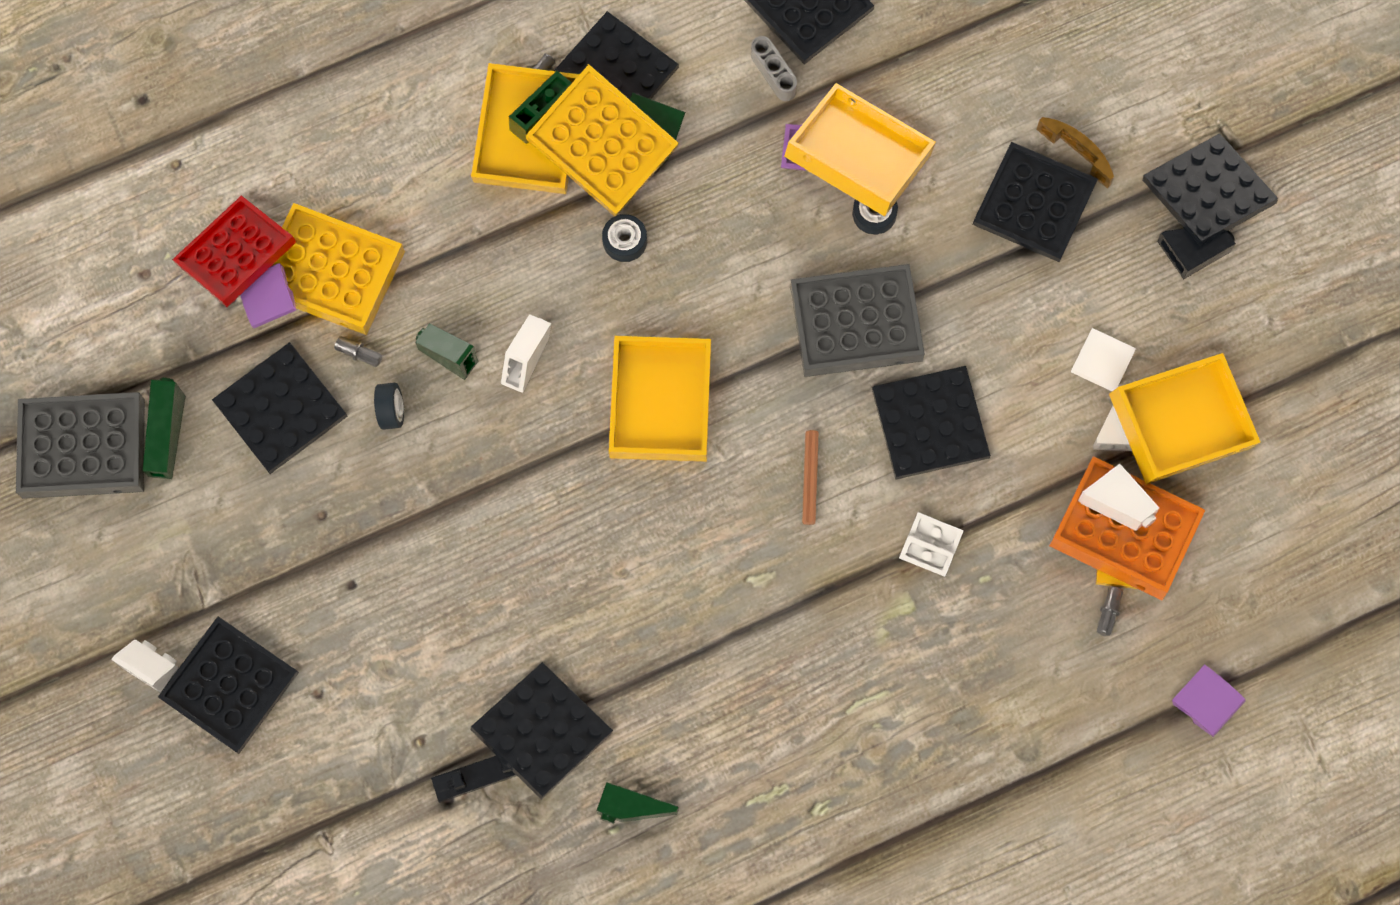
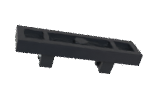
[431,756,517,803]

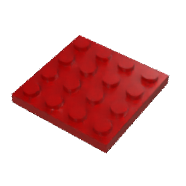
[172,195,297,307]

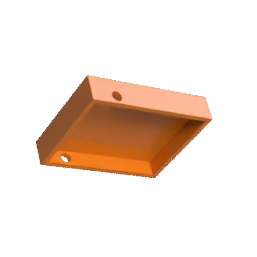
[1049,456,1205,601]

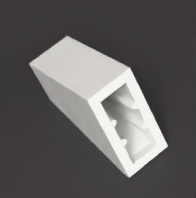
[501,314,551,393]
[1093,406,1132,451]
[1078,464,1159,531]

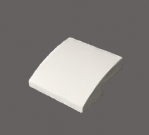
[1071,328,1136,391]
[899,512,964,577]

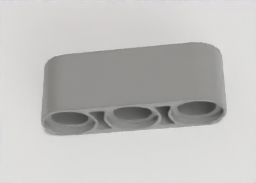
[751,36,797,101]

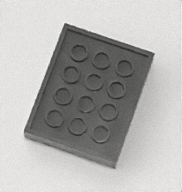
[790,264,925,377]
[16,392,145,499]

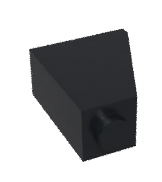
[1157,229,1236,280]

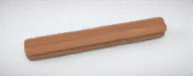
[802,430,819,525]

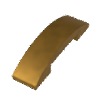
[1036,117,1114,189]

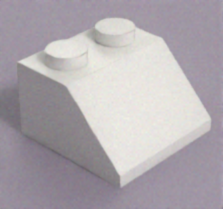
[111,640,179,693]

